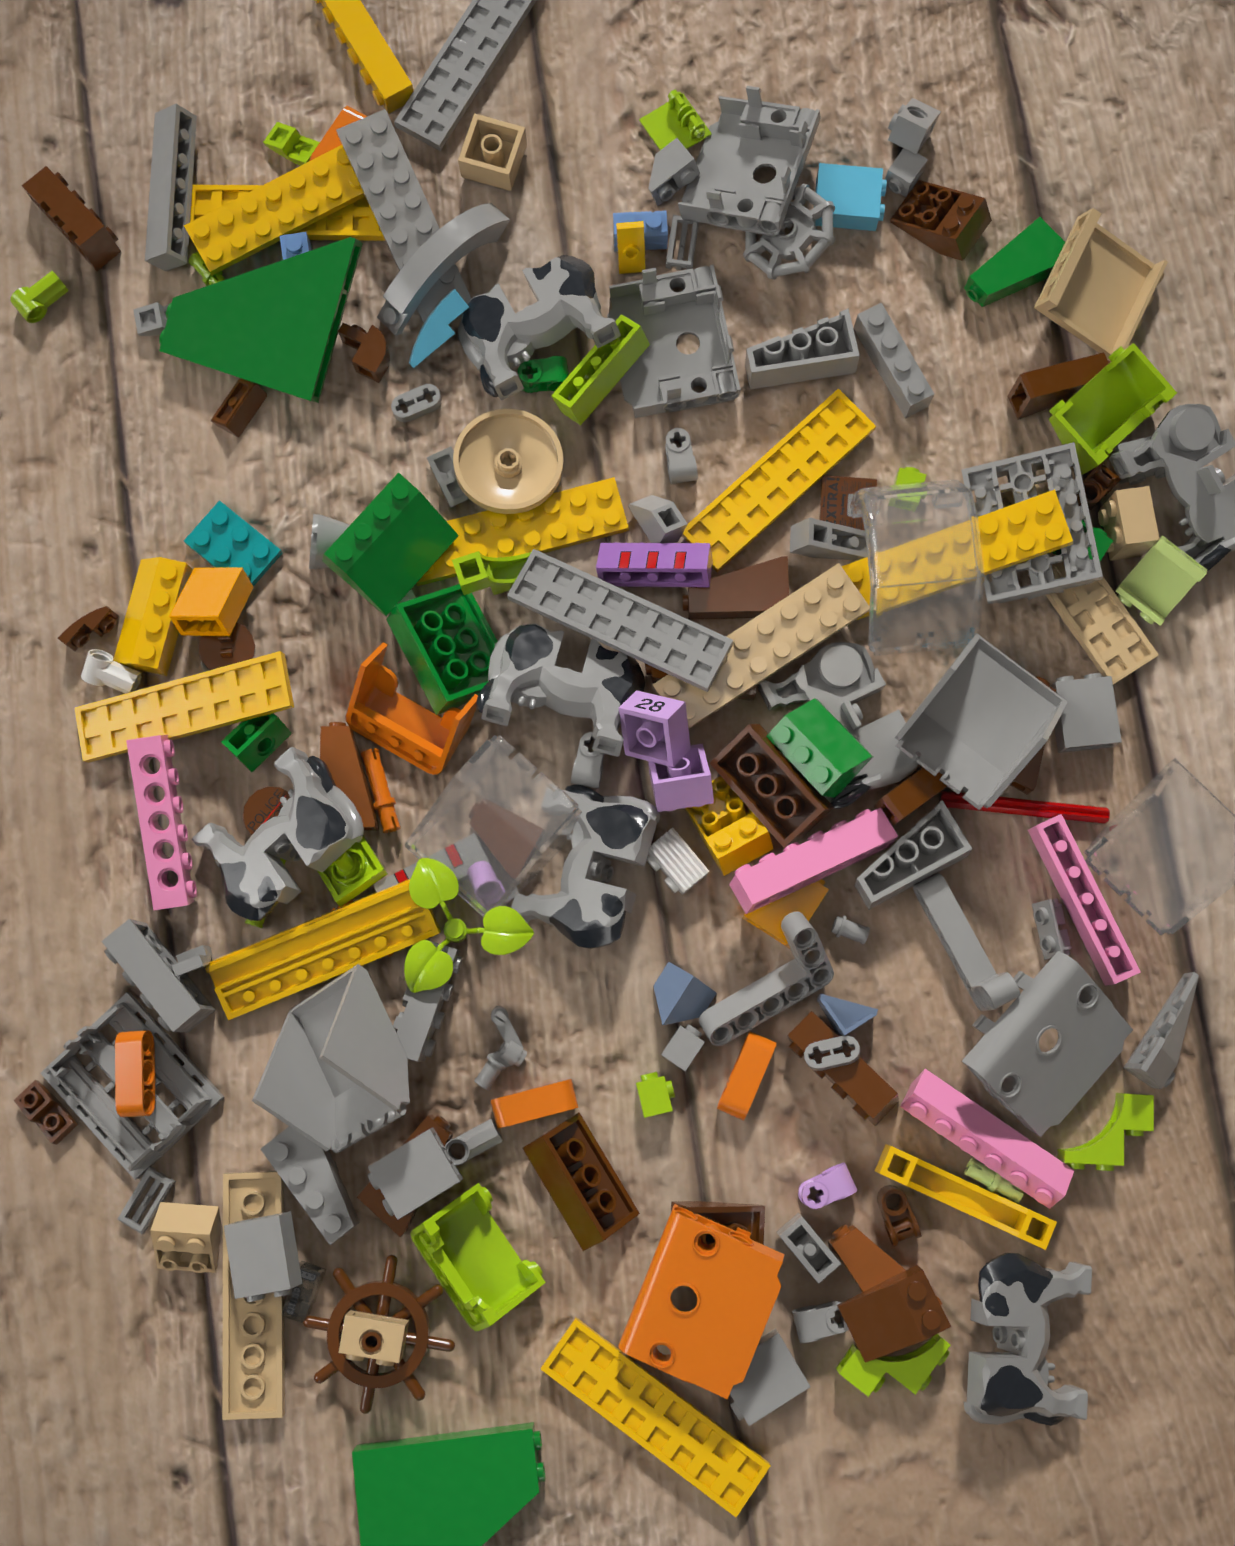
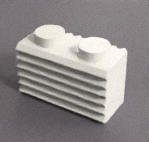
[647,828,709,895]

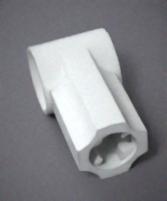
[81,649,142,694]

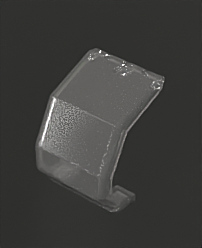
[850,480,985,656]

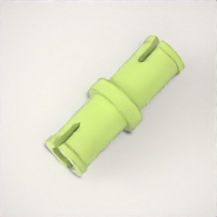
[964,1157,1024,1204]

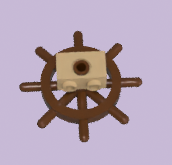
[303,1255,455,1414]

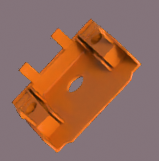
[618,1204,785,1400]

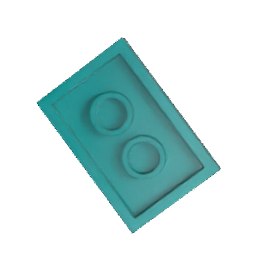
[184,500,283,587]

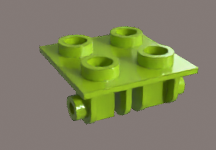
[639,90,712,150]

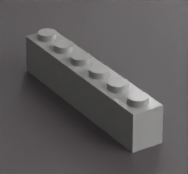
[145,104,197,271]

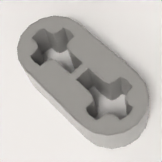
[391,384,442,423]
[804,1036,860,1071]

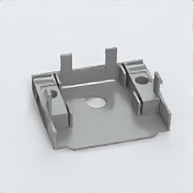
[678,86,821,236]
[607,265,741,418]
[962,951,1133,1137]

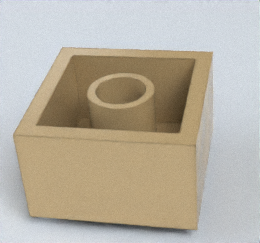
[458,113,527,191]
[1098,486,1160,561]

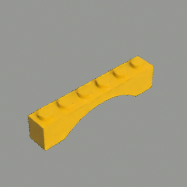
[874,1144,1057,1250]

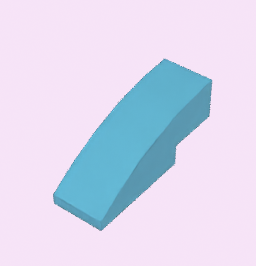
[409,289,469,368]

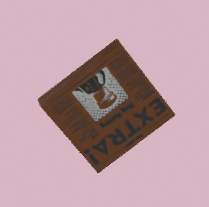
[819,475,877,533]

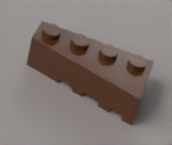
[22,166,121,271]
[787,1011,899,1126]

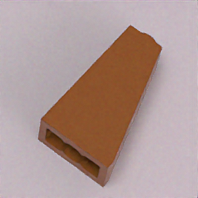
[320,722,379,831]
[829,1224,943,1305]

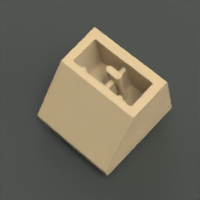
[150,1202,222,1273]

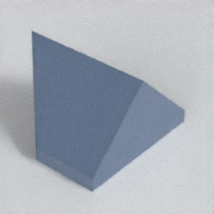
[653,962,716,1025]
[817,994,878,1036]

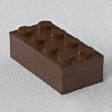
[710,724,834,848]

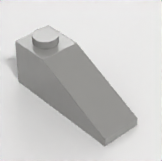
[790,518,878,560]

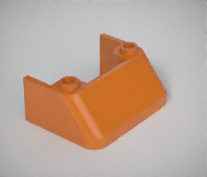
[346,642,478,775]

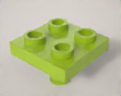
[317,835,388,907]

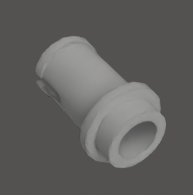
[831,915,870,945]

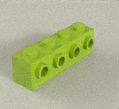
[551,314,650,425]

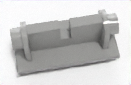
[1032,899,1072,960]

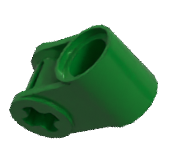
[518,356,569,393]

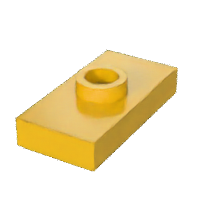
[616,221,646,274]

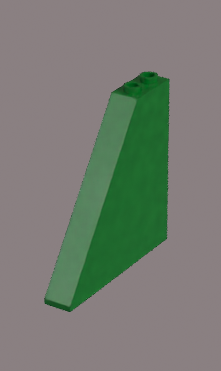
[159,237,363,403]
[352,1422,546,1546]

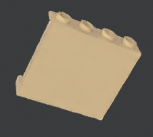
[1034,208,1168,359]

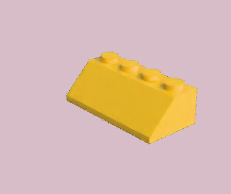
[113,557,193,676]

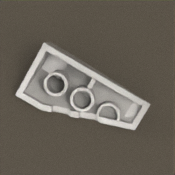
[1123,972,1199,1089]

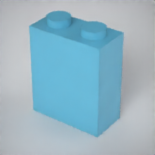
[814,163,887,231]

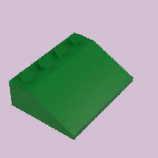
[322,472,459,617]
[386,584,498,715]

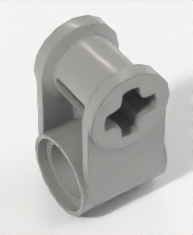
[665,428,698,485]
[571,732,605,789]
[792,1301,849,1343]

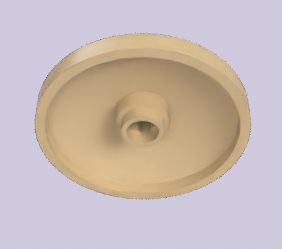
[453,409,563,514]

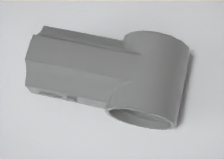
[445,1118,503,1165]

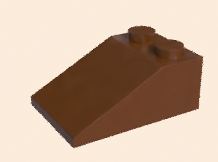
[671,1201,765,1245]
[837,1265,951,1363]

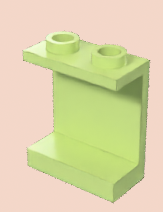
[1116,535,1207,626]

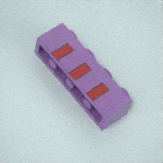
[596,542,713,587]

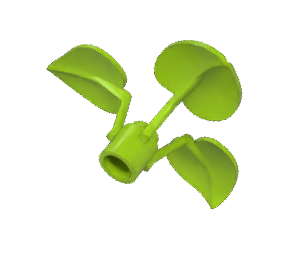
[404,858,534,993]

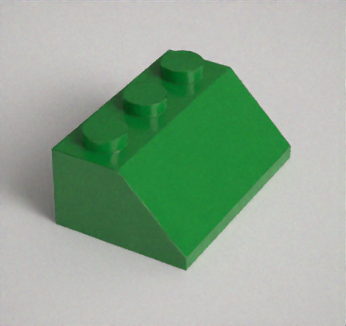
[766,698,873,798]

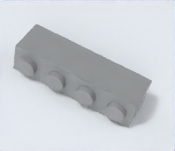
[853,303,934,418]

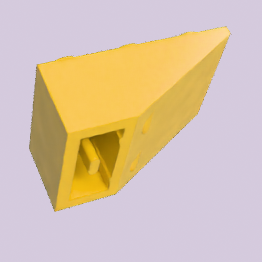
[685,776,774,876]

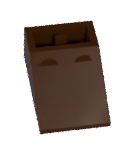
[890,180,992,261]

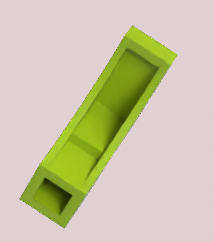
[452,551,531,596]
[1057,1093,1154,1171]
[836,1334,950,1397]

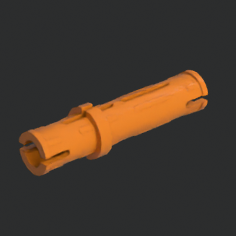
[361,748,401,833]

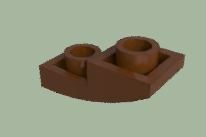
[58,606,119,651]
[14,1080,78,1145]

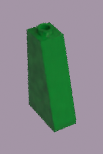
[964,217,1065,307]

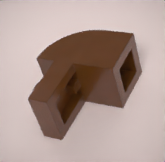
[338,322,390,383]

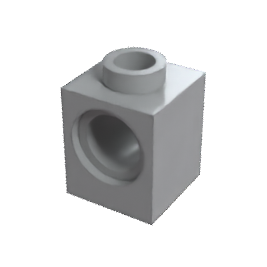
[885,148,928,197]
[661,1024,705,1071]

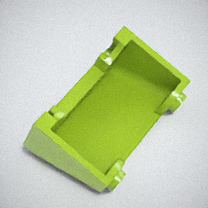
[1048,343,1177,475]
[410,1183,546,1331]

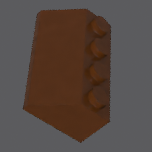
[522,1112,640,1251]

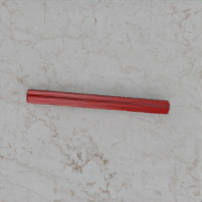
[940,791,1110,824]

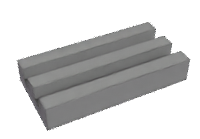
[666,215,699,270]
[117,1167,176,1234]

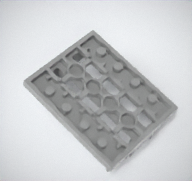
[962,442,1103,604]
[40,992,224,1180]

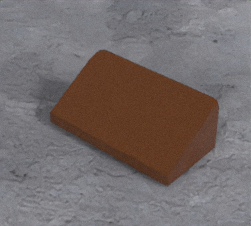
[211,378,267,437]

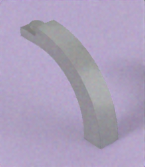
[377,203,510,335]

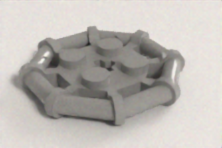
[743,184,835,280]

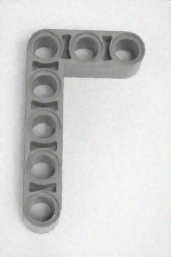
[913,873,1021,1011]
[699,912,834,1046]

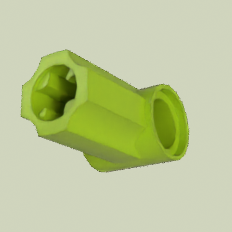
[10,271,69,323]

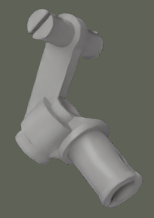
[474,1006,527,1090]

